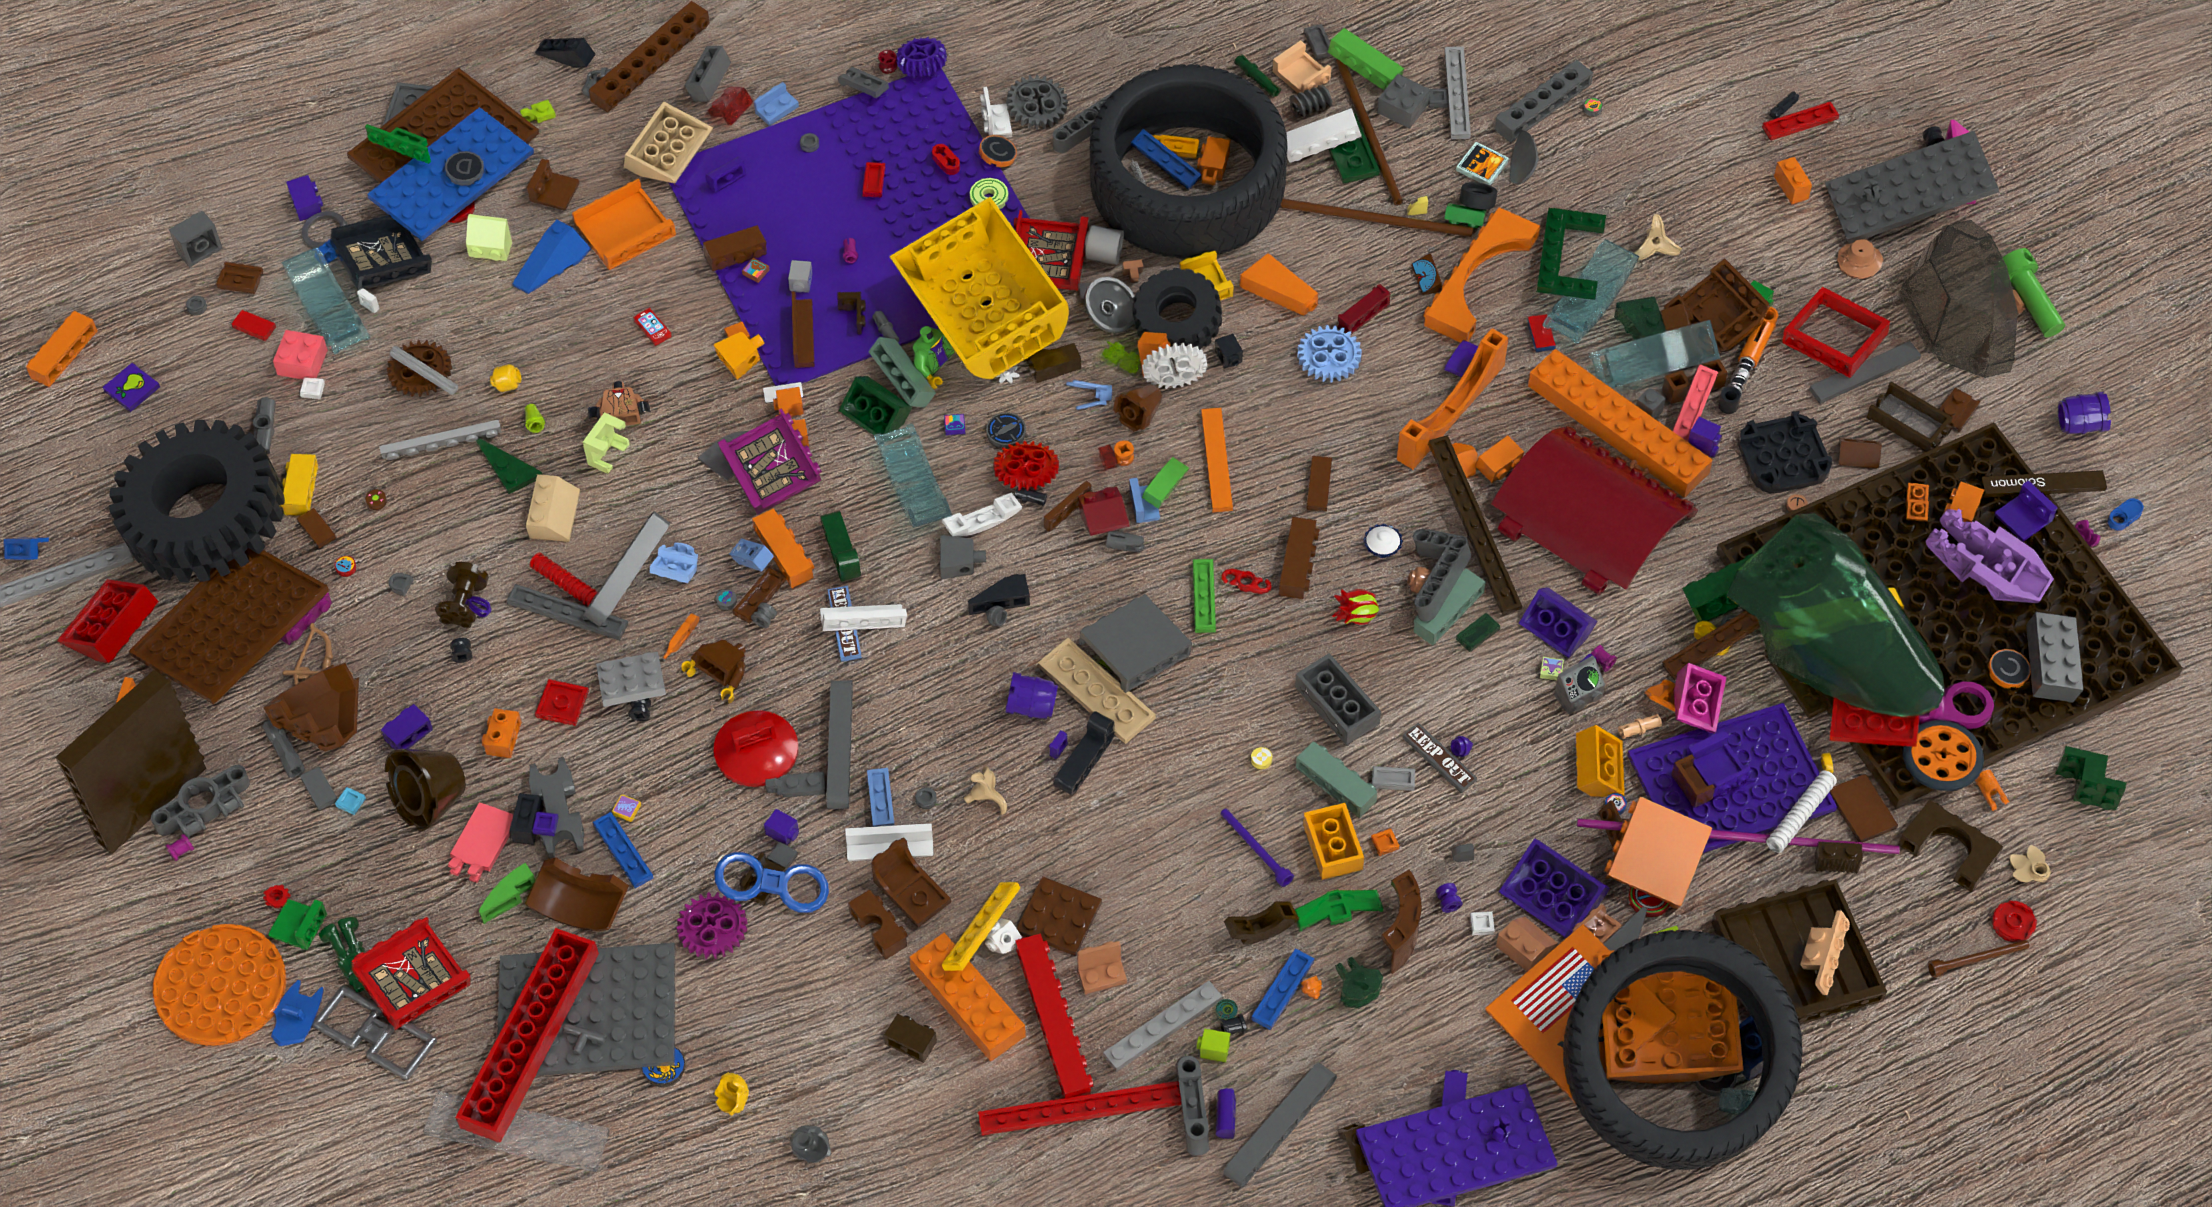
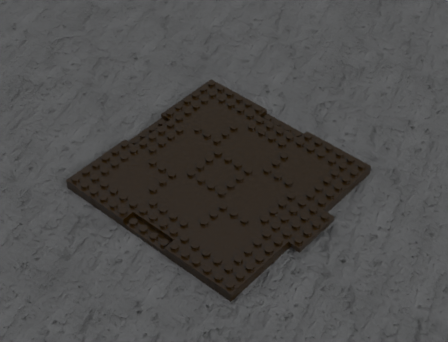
[1716,422,2183,808]

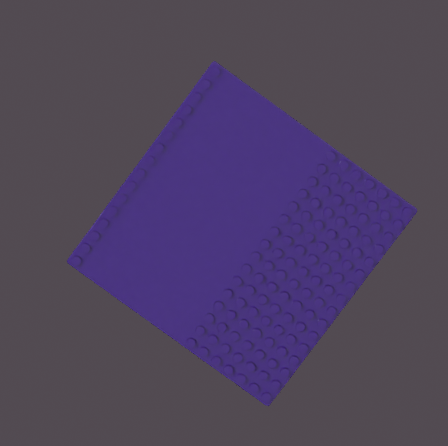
[668,70,1030,386]

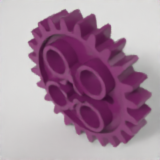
[676,892,748,959]

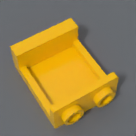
[1179,251,1234,301]

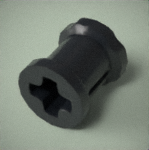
[1220,1013,1247,1035]

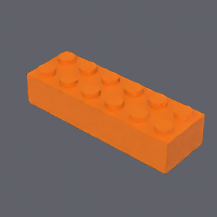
[909,933,1026,1062]

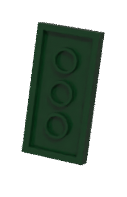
[1328,114,1380,184]

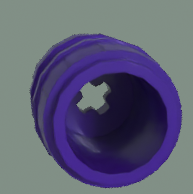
[2058,391,2111,434]
[1005,672,1058,719]

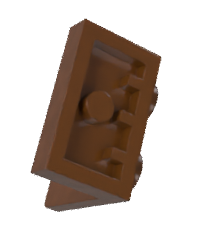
[527,158,580,210]

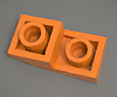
[1906,483,1929,522]

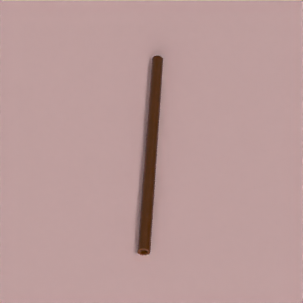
[1336,59,1403,206]
[1281,198,1473,237]

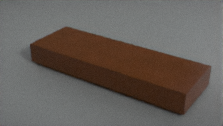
[1307,456,1332,511]
[1044,480,1092,532]
[732,567,786,624]

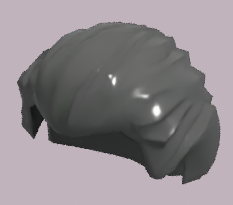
[789,1125,832,1163]

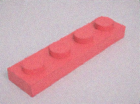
[1672,364,1718,442]

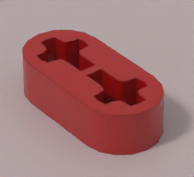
[932,144,960,175]

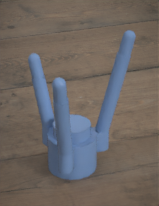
[1066,380,1112,410]

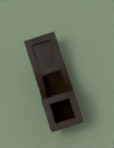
[1224,901,1299,944]

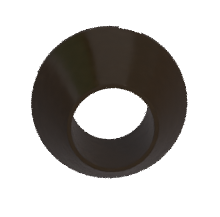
[384,748,466,831]

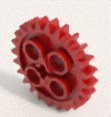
[993,441,1059,491]

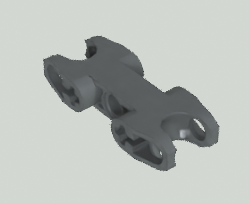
[529,757,584,859]

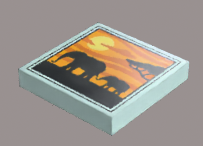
[1456,142,1509,185]

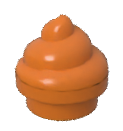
[1301,976,1322,999]

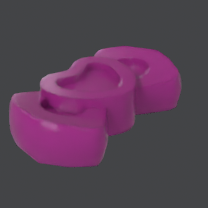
[2074,520,2101,548]

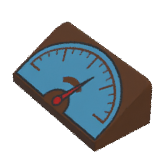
[1411,254,1442,295]

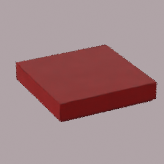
[535,679,589,726]

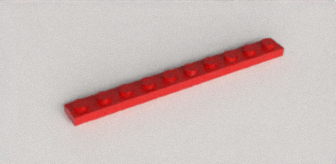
[978,1081,1181,1136]

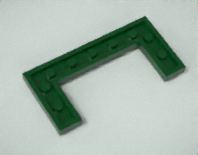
[1536,207,1606,300]

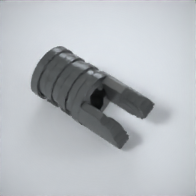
[1106,531,1144,552]

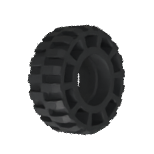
[1132,268,1222,350]

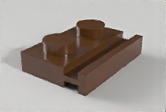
[216,262,264,294]
[1939,388,1981,432]

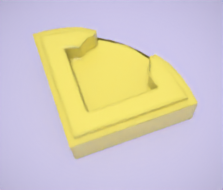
[1407,196,1428,216]

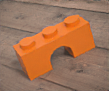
[773,387,809,447]

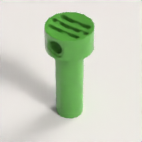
[1994,248,2066,338]

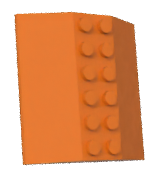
[1597,950,1743,1084]

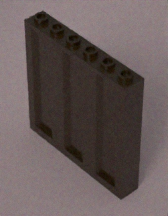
[1711,879,1887,1025]

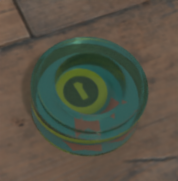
[1216,999,1238,1020]

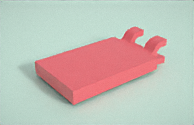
[448,802,514,883]

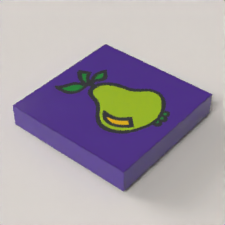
[102,363,160,412]

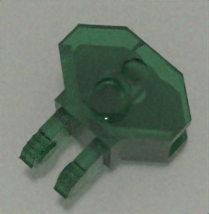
[1335,957,1383,1009]

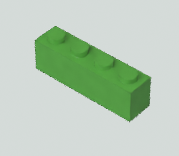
[1328,28,1404,90]

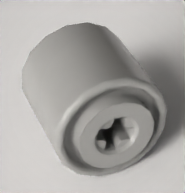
[1084,225,1124,265]

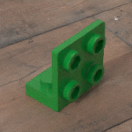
[268,899,327,950]

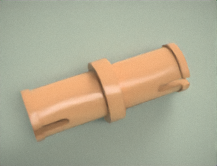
[1618,714,1662,739]

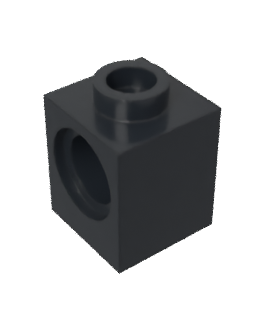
[1215,333,1243,369]

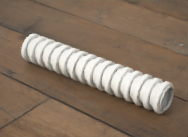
[1766,770,1837,853]

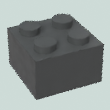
[1377,74,1430,129]
[169,210,222,268]

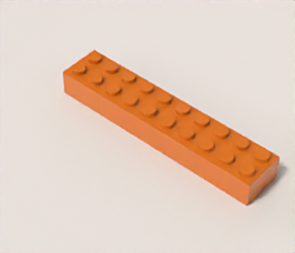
[1528,349,1713,498]

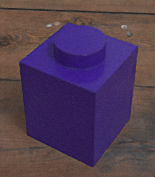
[764,809,799,846]

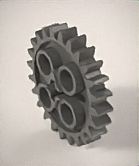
[1006,75,1068,130]

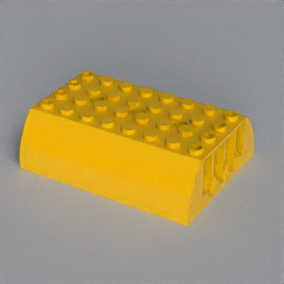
[889,197,1069,379]

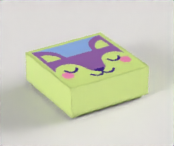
[1540,657,1564,681]

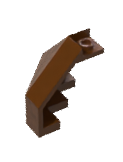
[263,663,359,752]

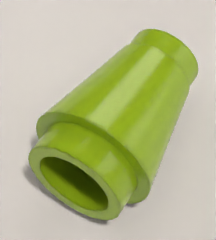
[525,404,545,433]

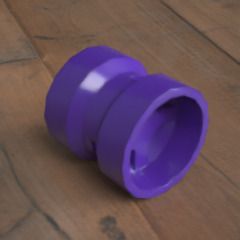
[1435,883,1463,913]

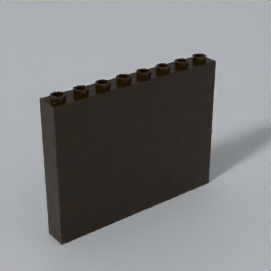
[55,669,207,855]

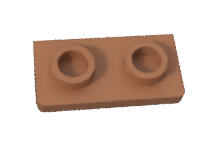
[1572,904,1623,944]

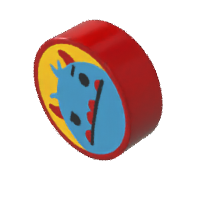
[335,556,357,577]

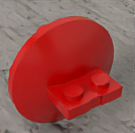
[714,710,799,787]

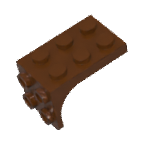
[871,837,951,928]

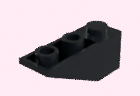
[535,38,595,68]

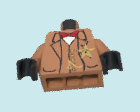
[588,381,651,425]

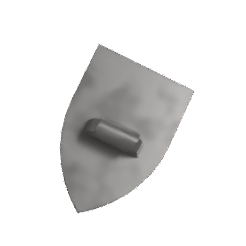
[698,431,748,481]

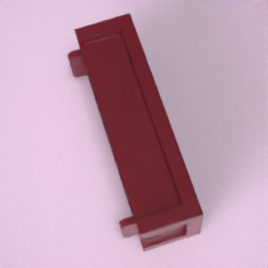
[1337,283,1391,335]

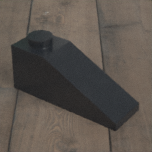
[968,574,1030,615]

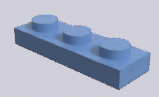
[867,768,895,827]

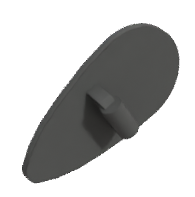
[1510,131,1539,185]

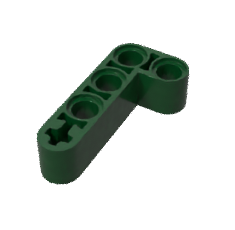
[820,510,861,582]

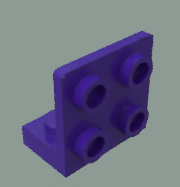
[1995,480,2058,541]

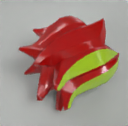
[1332,589,1380,625]

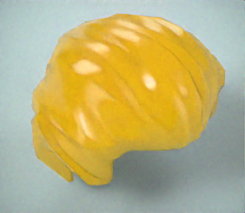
[714,1072,749,1116]

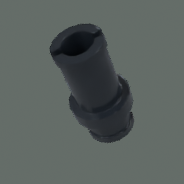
[1015,486,1047,506]

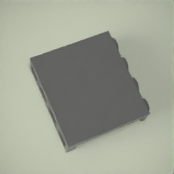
[1079,594,1192,693]

